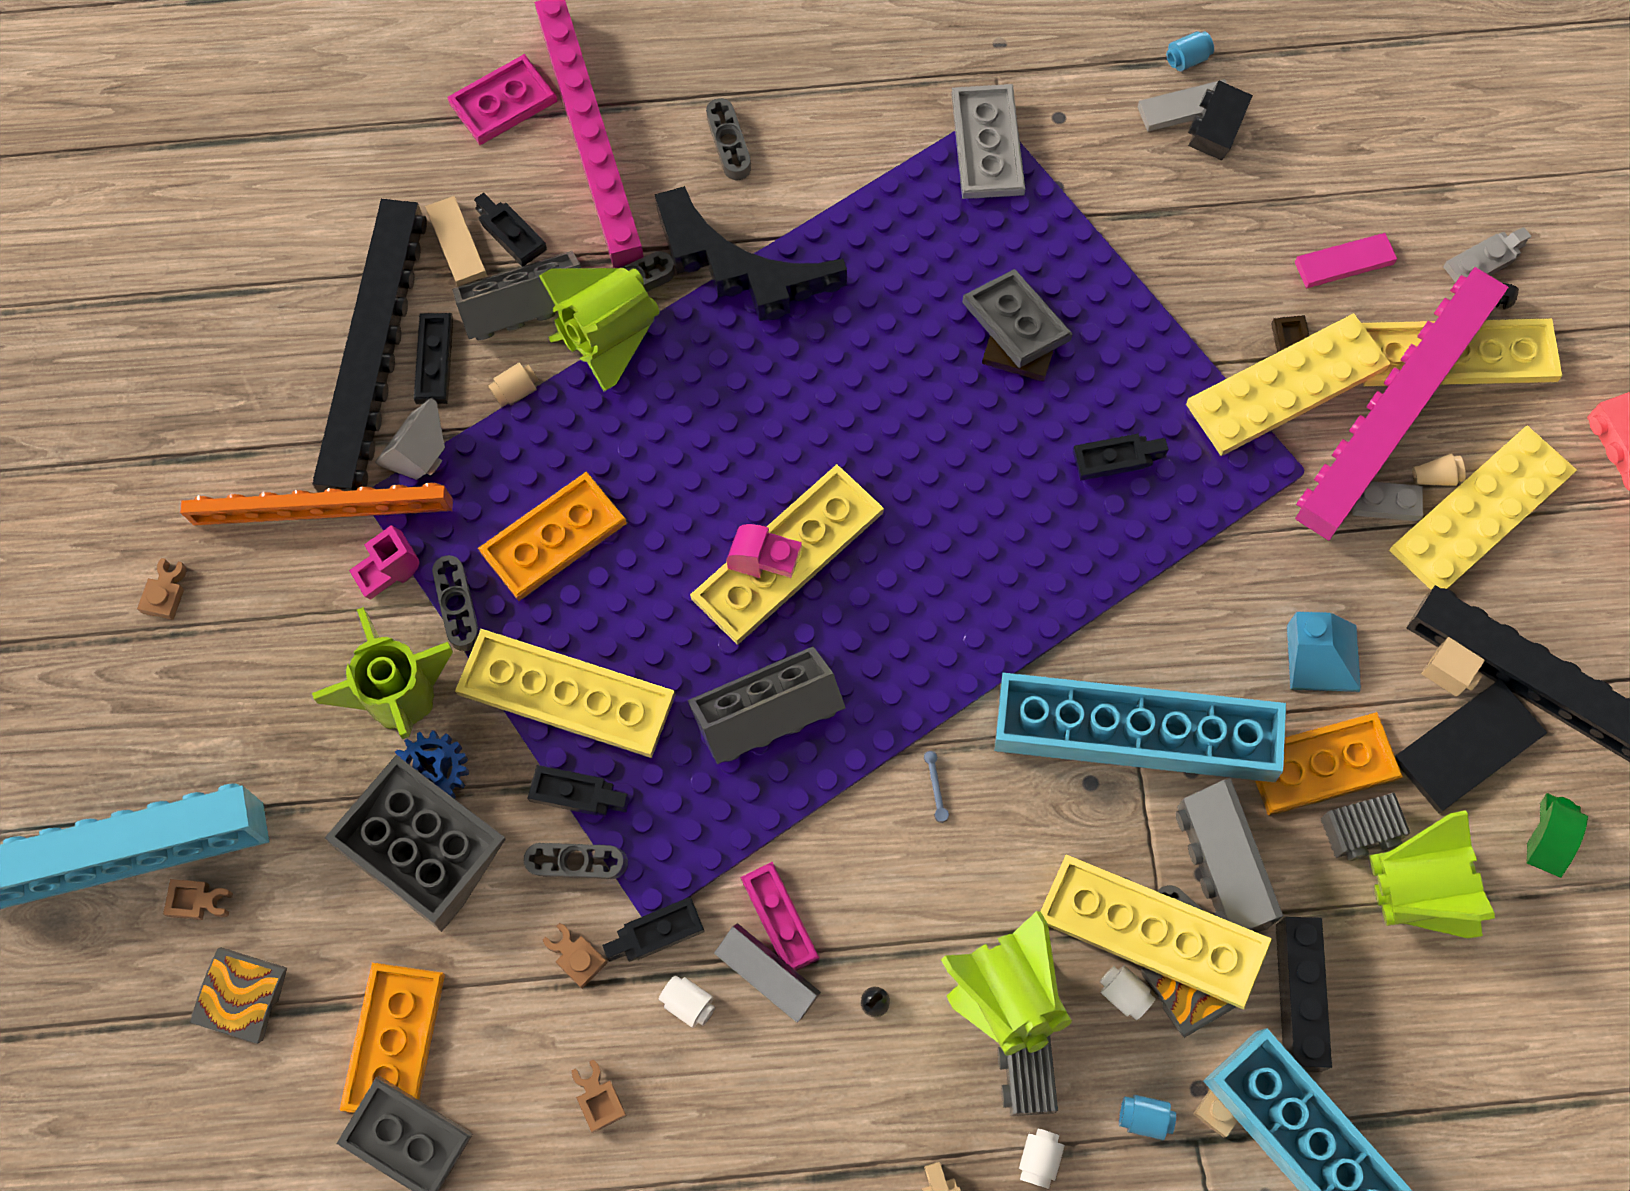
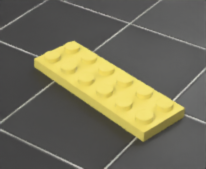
[1186,313,1391,456]
[1362,319,1562,386]
[1389,425,1577,590]
[690,464,884,645]
[455,629,676,758]
[1041,855,1272,1010]

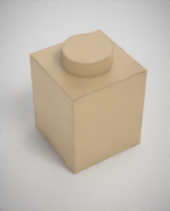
[1421,637,1485,697]

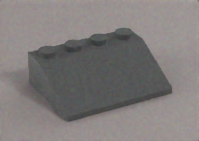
[325,755,506,932]

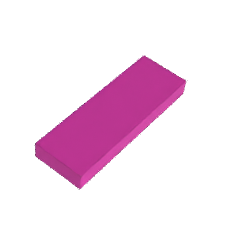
[1295,233,1397,289]
[740,862,820,971]

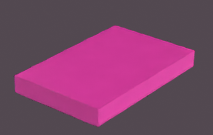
[447,54,557,145]

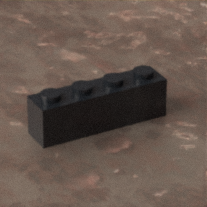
[1276,917,1332,1072]

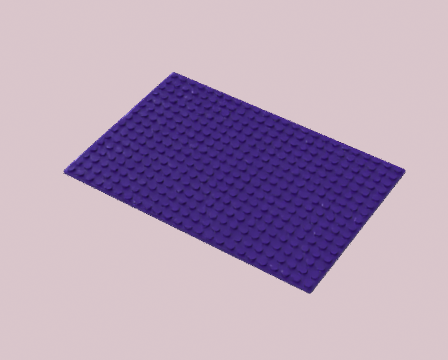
[372,131,1304,917]

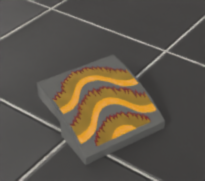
[190,947,287,1044]
[1141,967,1236,1038]

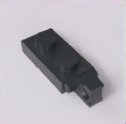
[474,192,547,267]
[1073,433,1169,481]
[527,765,630,816]
[602,897,705,962]

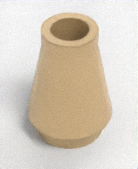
[1412,453,1466,486]

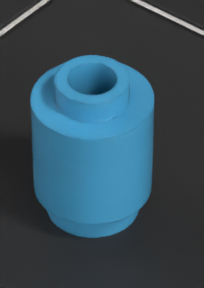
[1166,31,1214,71]
[1119,1095,1176,1140]

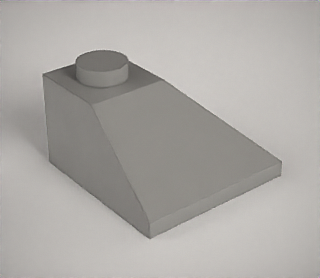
[375,398,445,480]

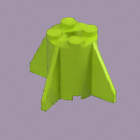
[539,268,660,391]
[312,607,453,739]
[1369,810,1495,939]
[941,911,1072,1056]

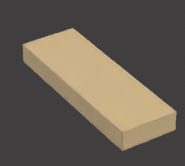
[425,196,487,287]

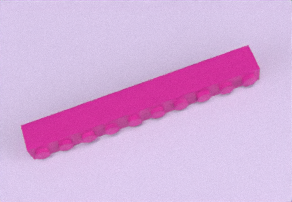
[534,0,644,268]
[1295,267,1509,541]

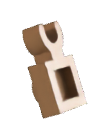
[137,558,187,620]
[163,879,233,920]
[543,923,608,989]
[572,1060,627,1133]

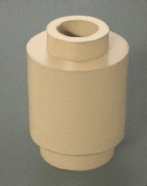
[488,363,539,407]

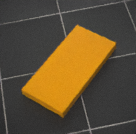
[478,471,627,602]
[1255,712,1403,816]
[340,963,445,1113]

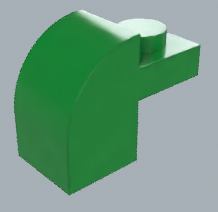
[1526,793,1588,878]

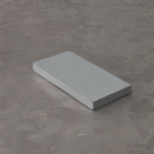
[951,84,1025,199]

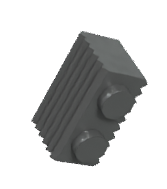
[1321,793,1410,861]
[997,1035,1058,1116]

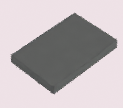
[962,269,1072,368]
[336,1076,473,1191]

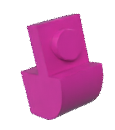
[726,524,802,578]
[349,525,419,600]

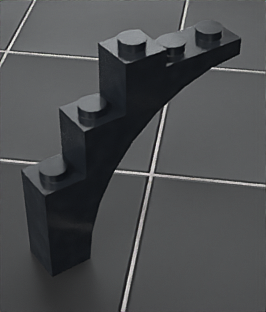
[654,186,847,321]

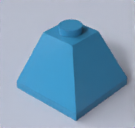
[1287,612,1361,692]

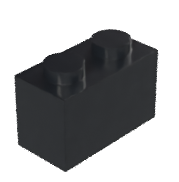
[1188,80,1253,161]

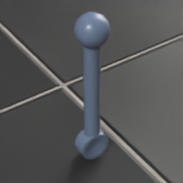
[924,751,949,823]

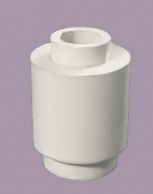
[1100,965,1156,1020]
[659,975,715,1028]
[1019,1128,1065,1189]

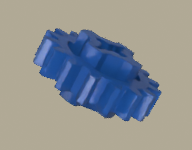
[395,730,469,799]

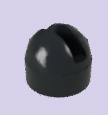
[1496,283,1519,310]
[861,987,890,1017]

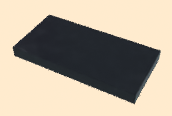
[1395,679,1547,814]

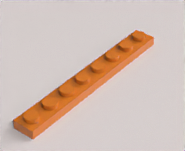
[180,483,453,526]

